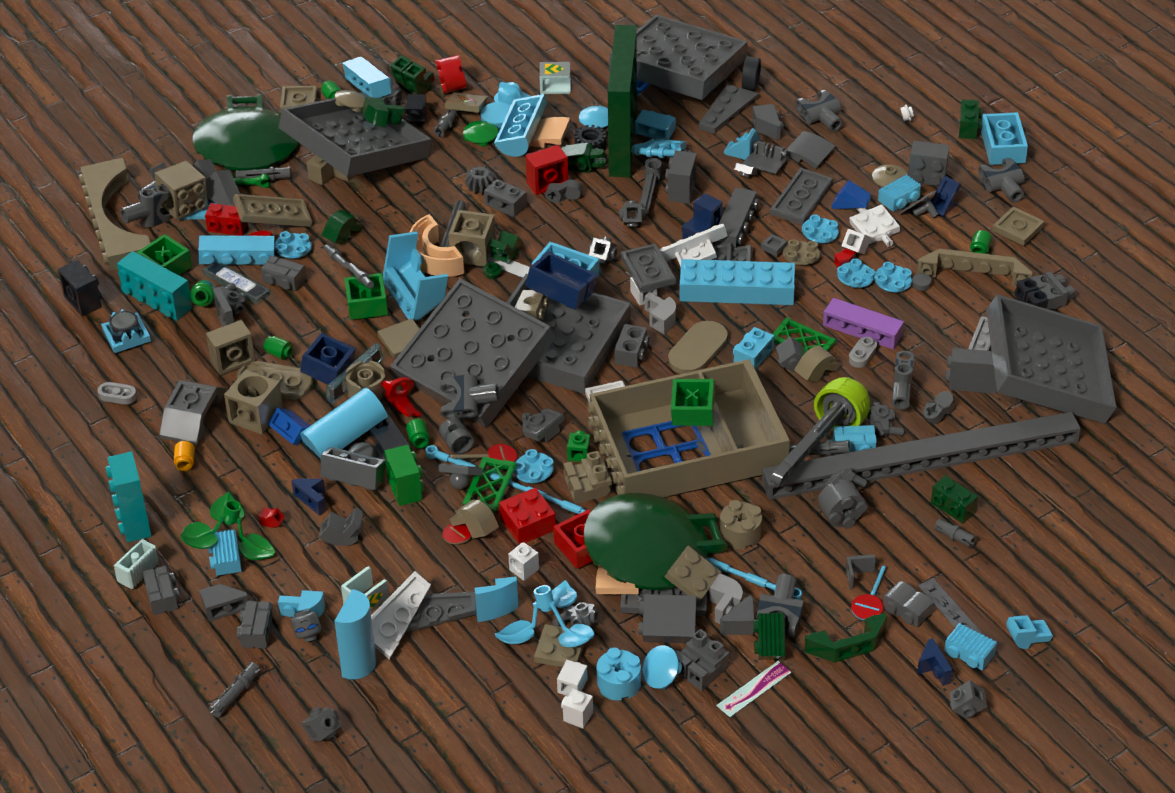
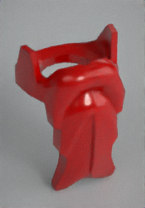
[382,377,422,417]

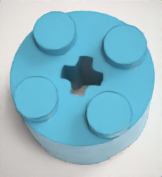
[597,648,641,701]

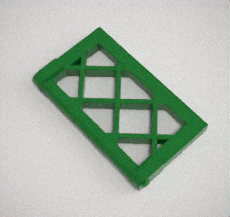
[772,317,837,353]
[462,457,517,514]

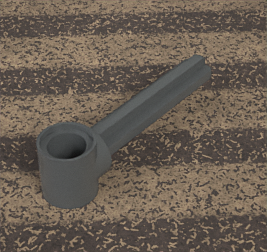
[640,158,661,215]

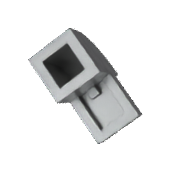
[645,292,676,334]
[709,574,743,624]

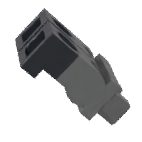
[1015,271,1075,309]

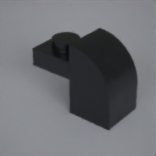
[405,94,427,122]

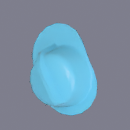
[494,82,530,105]

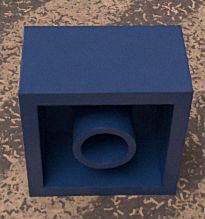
[300,332,355,388]

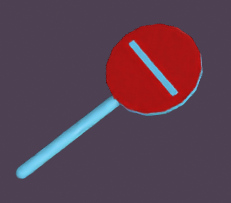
[851,566,886,620]

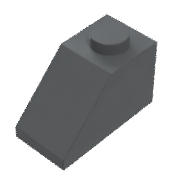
[199,584,248,622]

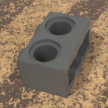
[615,324,650,368]

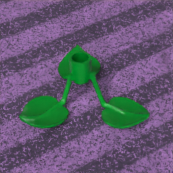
[180,492,275,560]

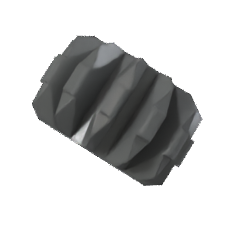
[465,166,496,194]

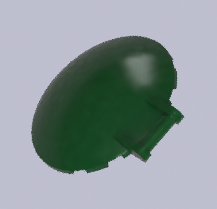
[193,94,299,171]
[583,493,728,590]

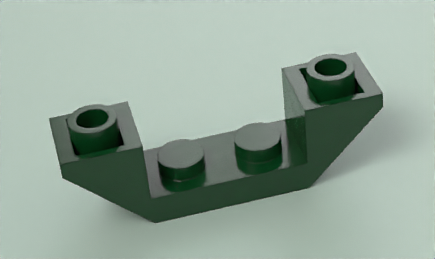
[804,613,887,663]

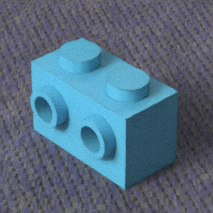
[733,327,774,370]

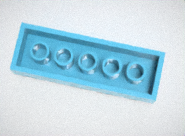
[680,259,795,305]

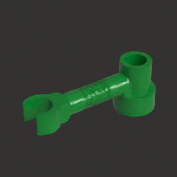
[232,174,269,188]

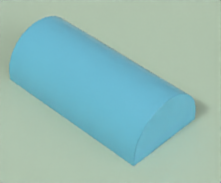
[494,94,547,157]
[300,388,388,459]
[335,589,376,679]

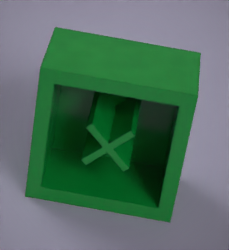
[136,234,192,275]
[344,273,388,320]
[671,379,715,426]
[384,445,424,506]

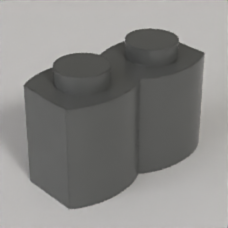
[883,581,934,627]

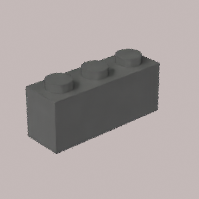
[320,447,385,490]

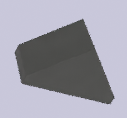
[720,595,754,635]

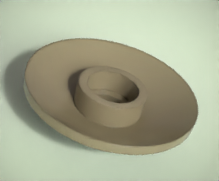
[872,164,908,188]

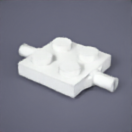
[849,205,900,247]

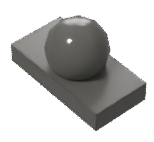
[438,464,482,490]

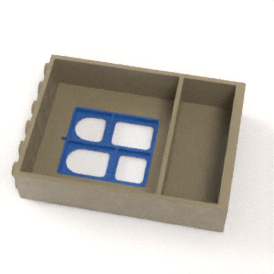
[587,359,790,497]

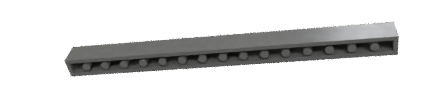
[762,412,1080,500]

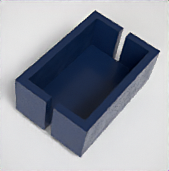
[525,251,597,310]

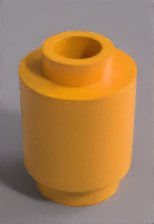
[174,441,195,471]

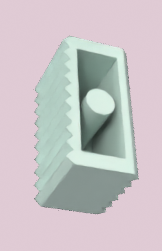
[114,539,159,589]

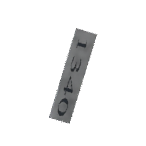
[918,578,982,633]

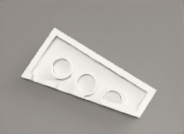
[371,571,431,660]

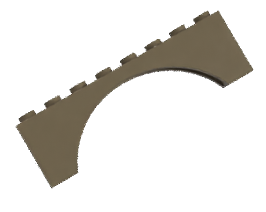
[79,158,150,271]

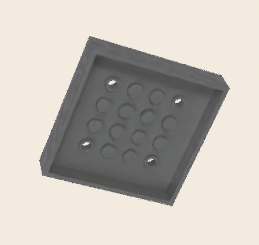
[608,14,748,100]
[279,92,432,177]
[506,274,631,394]
[390,278,556,428]
[986,294,1116,424]

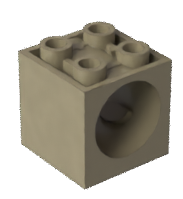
[155,161,208,220]
[449,210,496,266]
[224,370,283,435]

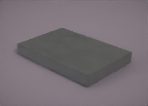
[621,244,676,293]

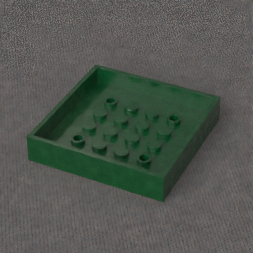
[608,25,637,177]

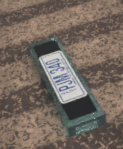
[203,263,270,305]
[326,343,383,404]

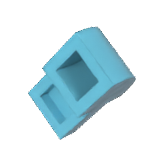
[278,590,325,617]
[1006,615,1053,649]

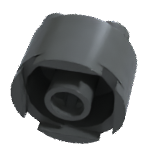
[818,479,868,529]

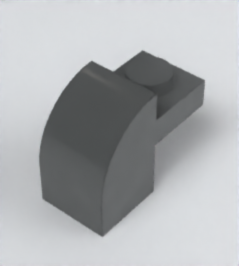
[318,508,363,546]

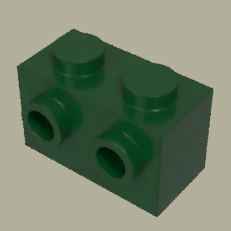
[959,99,982,139]
[931,475,978,524]

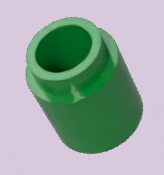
[321,80,341,99]
[970,230,992,254]
[263,336,293,360]
[406,419,430,448]

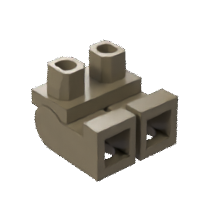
[564,451,612,504]

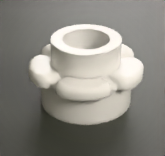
[900,105,914,121]

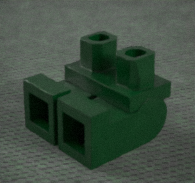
[390,55,435,95]

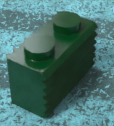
[753,613,785,660]

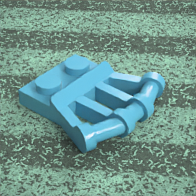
[631,139,686,158]

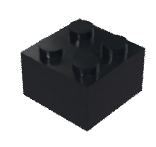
[58,260,102,317]

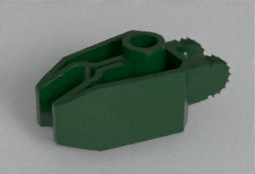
[561,142,607,173]

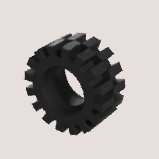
[574,125,606,150]

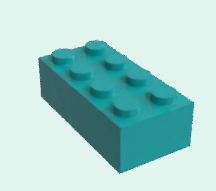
[117,251,193,321]
[105,451,151,543]

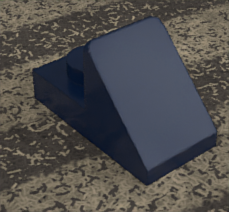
[931,176,962,217]
[292,479,326,516]
[917,638,952,686]

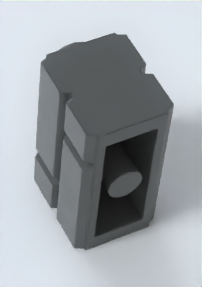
[261,256,306,291]
[143,566,180,615]
[236,601,273,649]

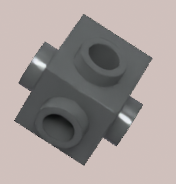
[619,200,645,227]
[589,236,618,264]
[949,680,987,719]
[301,706,341,742]

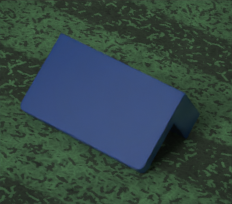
[268,407,310,445]

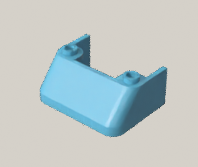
[383,231,448,322]

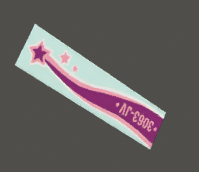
[716,661,791,717]

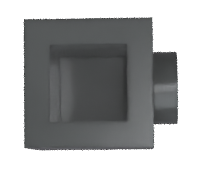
[776,337,805,372]

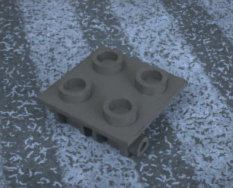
[743,141,789,174]

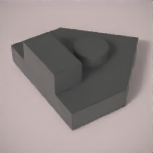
[522,409,565,442]

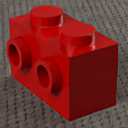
[205,203,248,236]

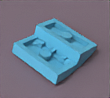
[475,577,518,622]

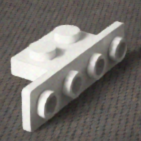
[659,224,728,267]

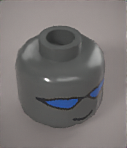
[291,608,322,642]

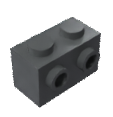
[484,179,527,217]

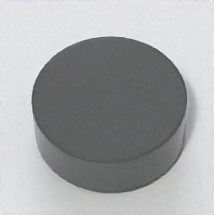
[912,273,931,291]

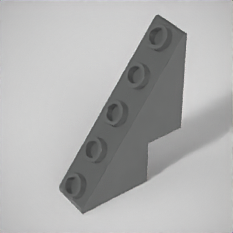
[192,159,240,206]

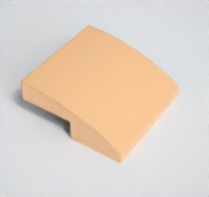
[529,117,570,148]
[596,568,639,594]

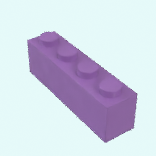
[823,298,904,350]

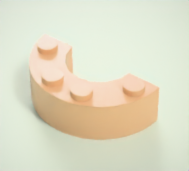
[410,214,464,278]

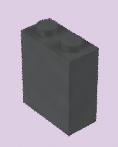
[945,348,997,394]
[639,594,696,643]

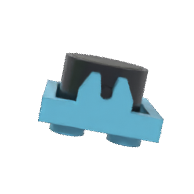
[101,309,151,353]

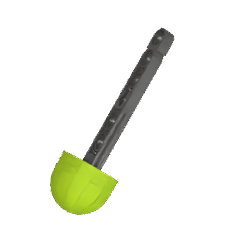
[770,377,870,487]

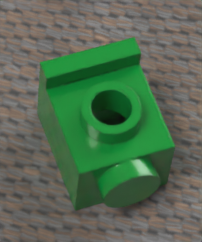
[567,431,590,462]

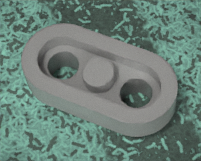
[849,337,877,368]
[98,382,137,404]

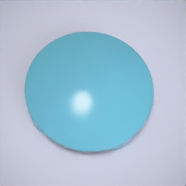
[579,106,608,129]
[802,215,839,243]
[274,231,311,258]
[837,259,875,287]
[874,262,912,292]
[514,449,554,483]
[643,645,682,690]

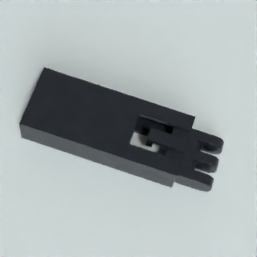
[367,411,411,458]

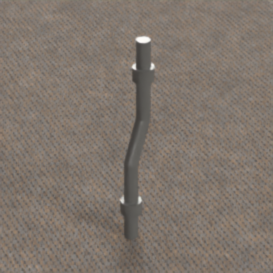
[324,244,374,289]

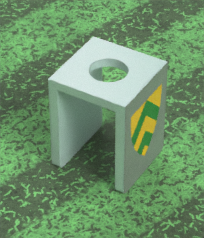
[540,62,570,94]
[341,566,389,612]

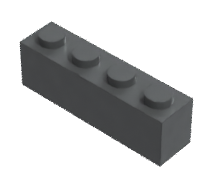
[714,187,759,248]

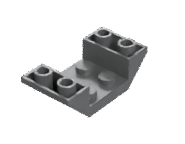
[160,380,226,445]

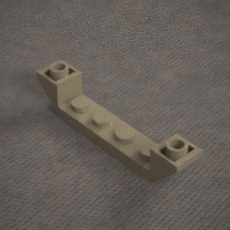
[917,249,1032,287]

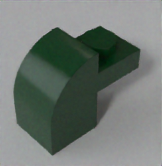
[362,97,404,127]
[321,210,363,244]
[488,230,523,264]

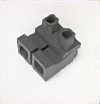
[675,629,729,691]

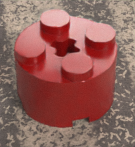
[435,55,467,94]

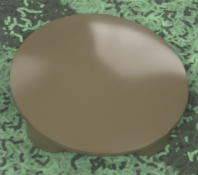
[335,90,366,112]
[783,239,820,265]

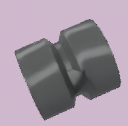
[439,417,474,455]

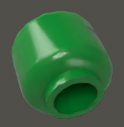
[190,280,215,306]

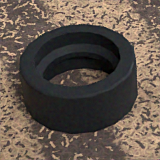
[741,57,761,91]

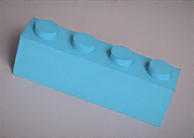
[343,57,392,98]
[199,236,275,265]

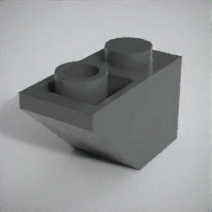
[752,104,783,140]

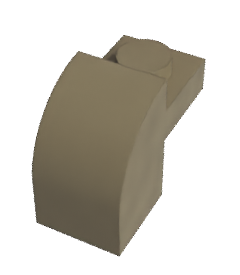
[794,346,840,383]
[450,500,499,538]

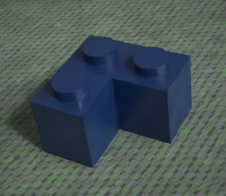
[682,193,723,239]

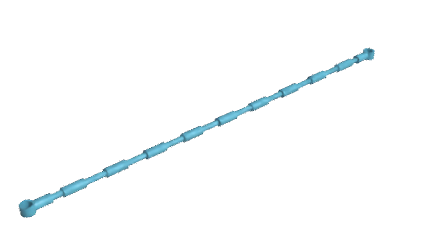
[425,445,802,600]

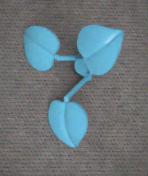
[495,580,594,647]

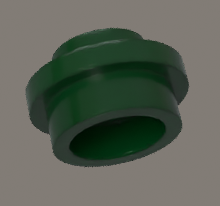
[483,262,502,279]

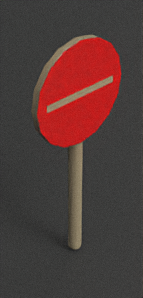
[450,444,517,462]
[442,507,500,545]

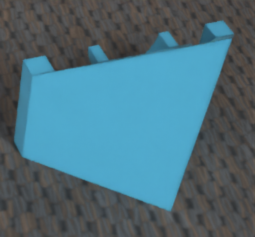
[724,128,761,160]

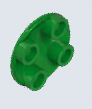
[463,120,498,147]

